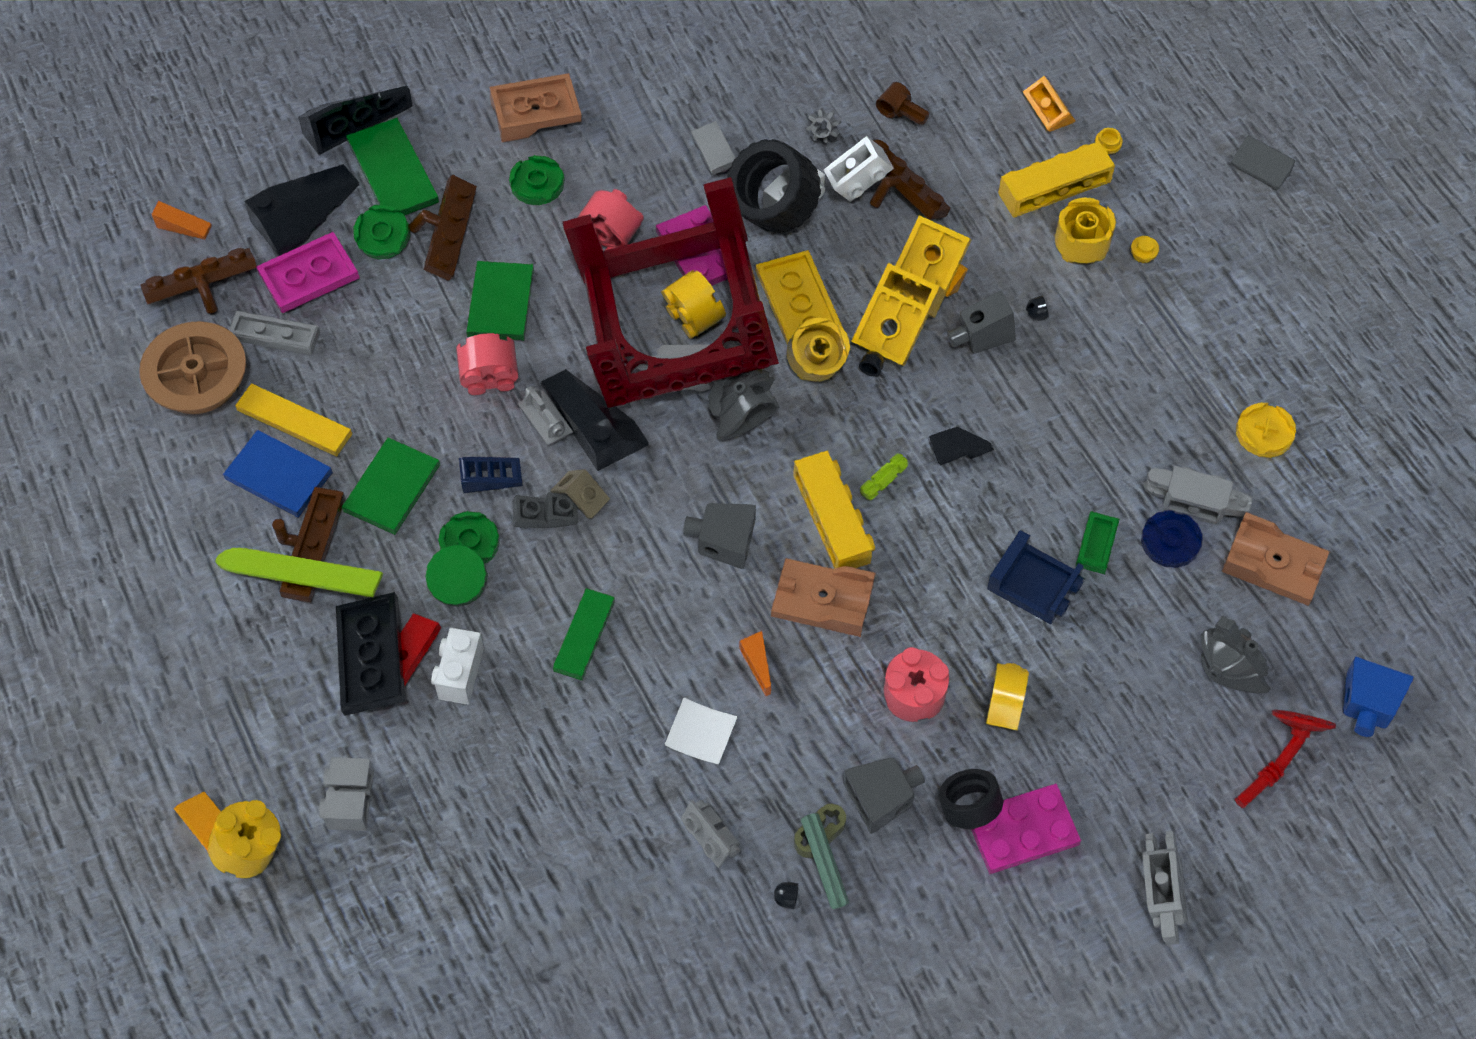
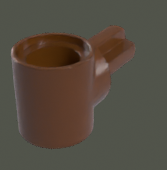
[876,82,929,125]

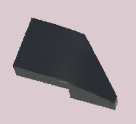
[929,427,994,466]

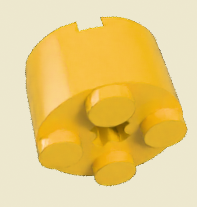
[1055,197,1116,263]
[661,270,726,339]
[787,317,850,382]
[208,800,281,878]

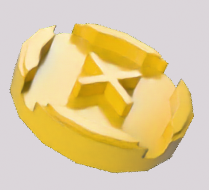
[1236,402,1296,458]

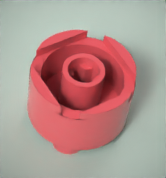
[577,189,644,250]
[456,333,518,395]
[884,647,949,722]

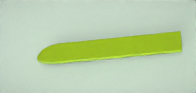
[215,548,383,598]

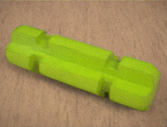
[860,453,908,500]

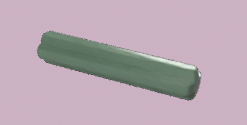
[801,813,849,909]

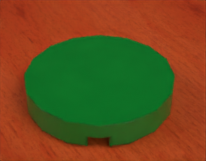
[509,155,565,205]
[353,204,410,260]
[438,511,500,564]
[425,545,488,607]

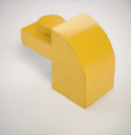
[986,663,1029,730]

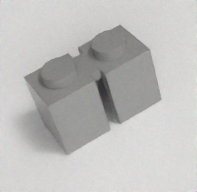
[319,757,374,831]

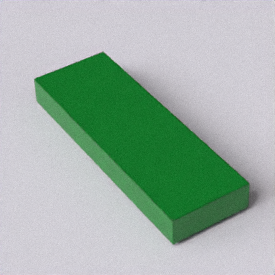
[553,588,615,681]

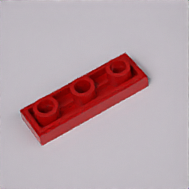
[400,613,441,687]

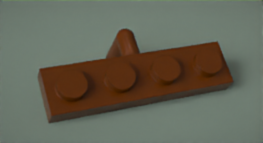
[870,139,951,220]
[409,174,477,281]
[140,248,257,314]
[272,487,345,603]

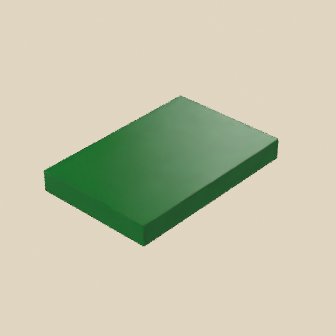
[466,261,534,341]
[342,437,440,535]

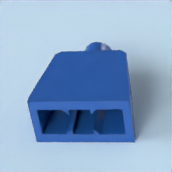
[1343,656,1414,737]

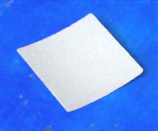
[665,698,737,764]

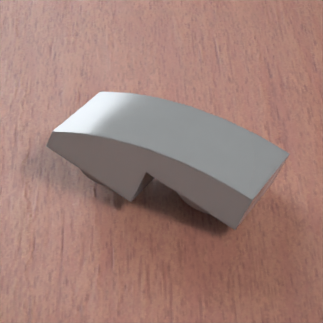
[691,121,736,175]

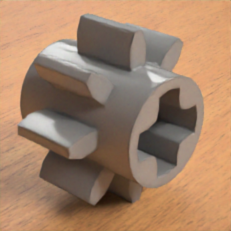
[806,107,841,143]

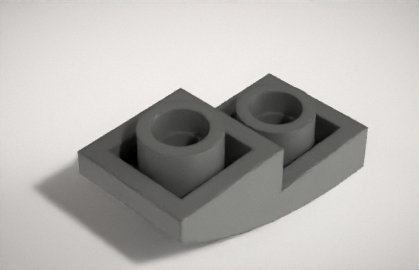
[512,492,578,528]

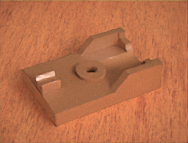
[490,73,582,142]
[1222,512,1330,606]
[771,558,875,637]

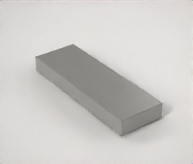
[229,311,320,355]

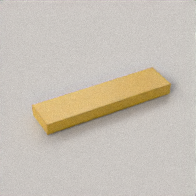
[235,383,352,457]

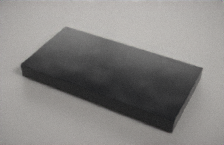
[336,592,405,716]

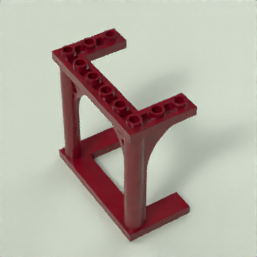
[563,177,779,408]

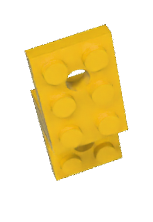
[851,215,972,366]

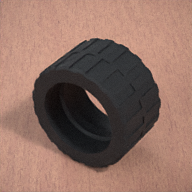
[727,139,821,233]

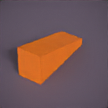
[152,201,212,240]
[739,631,771,696]

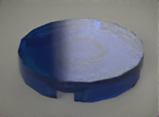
[1141,510,1203,568]

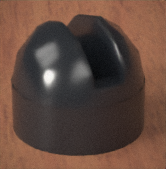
[1026,295,1049,320]
[859,351,884,376]
[774,882,799,909]

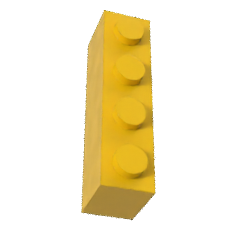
[998,141,1115,218]
[793,450,875,569]

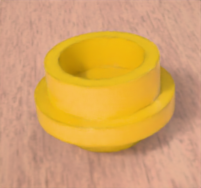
[1095,128,1123,154]
[1131,236,1159,263]

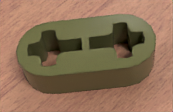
[794,803,846,858]

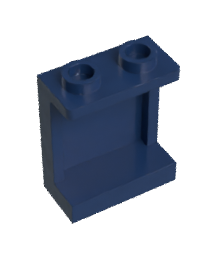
[987,530,1085,625]

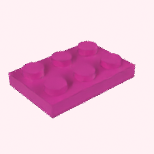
[656,205,728,286]
[256,232,359,313]
[971,783,1081,875]

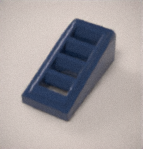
[459,457,523,493]

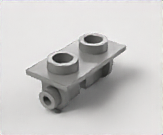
[517,386,573,446]
[681,800,741,868]

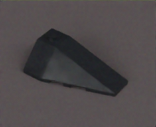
[298,86,413,155]
[244,164,359,256]
[541,369,649,471]

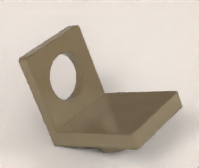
[550,469,610,519]

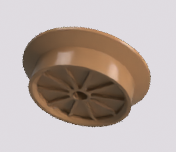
[139,321,246,414]

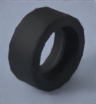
[938,769,1004,829]

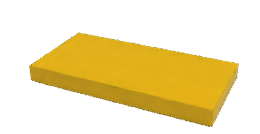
[755,250,843,353]

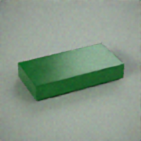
[1075,511,1120,575]

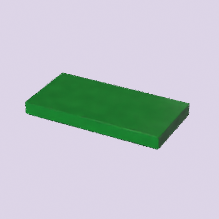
[346,118,439,215]

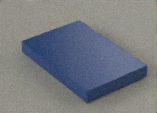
[223,430,333,518]

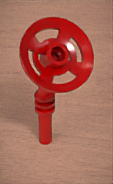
[1235,709,1336,808]

